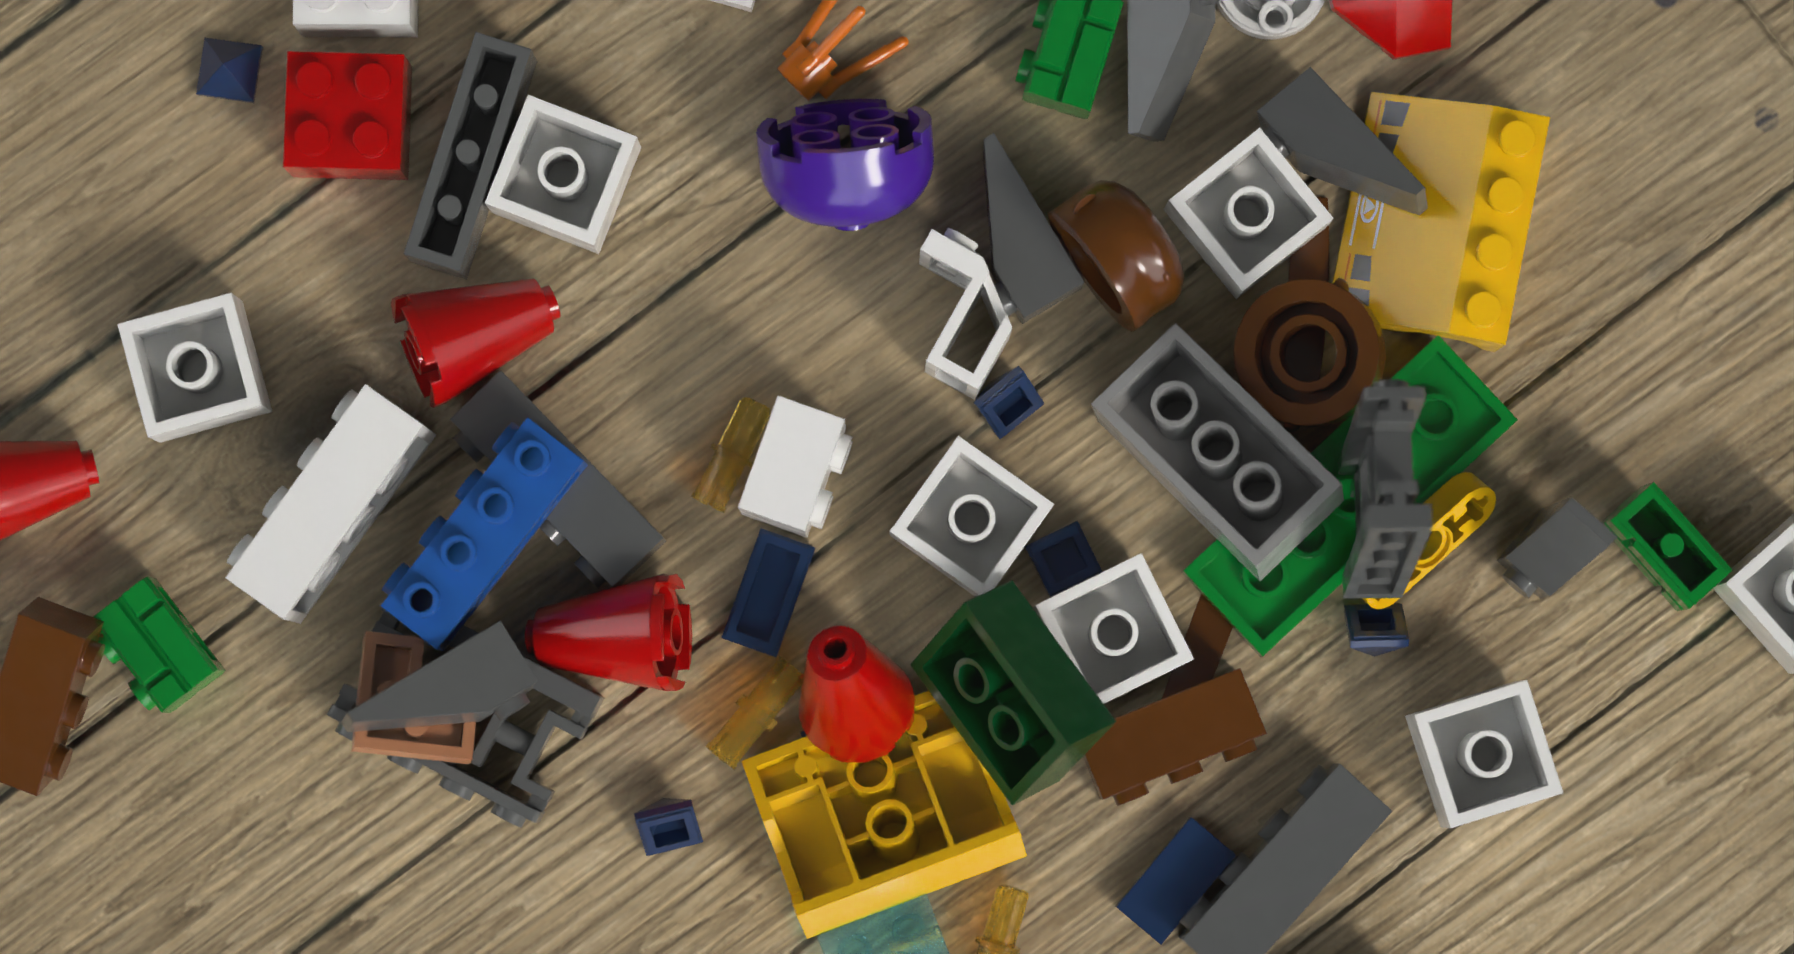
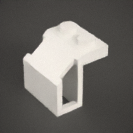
[919,228,1012,400]

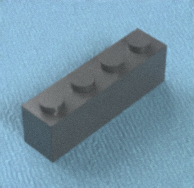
[404,32,537,280]
[450,370,666,588]
[1178,763,1392,954]

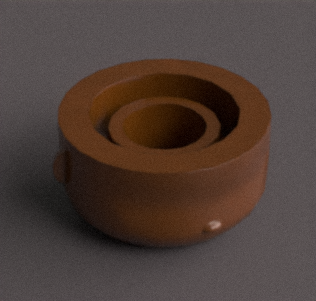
[1048,180,1184,332]
[1234,278,1386,432]

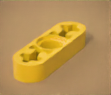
[1362,472,1496,609]

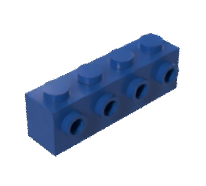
[381,417,588,651]

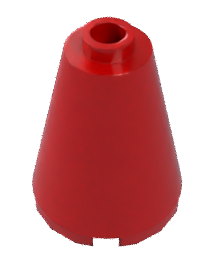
[391,278,561,408]
[0,441,99,541]
[525,574,692,691]
[799,626,916,763]

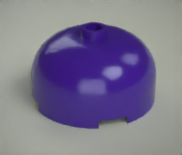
[756,99,934,231]

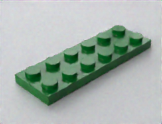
[1182,336,1518,657]

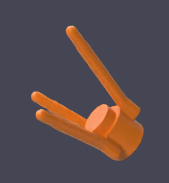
[777,0,909,102]

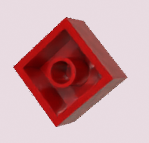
[283,51,412,180]

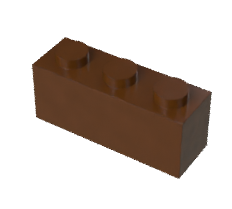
[0,597,105,796]
[1083,668,1267,806]

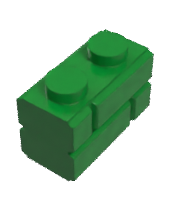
[1015,0,1124,119]
[1601,482,1733,611]
[93,576,226,713]

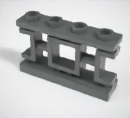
[1338,379,1432,598]
[327,607,605,828]

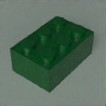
[910,580,1117,806]

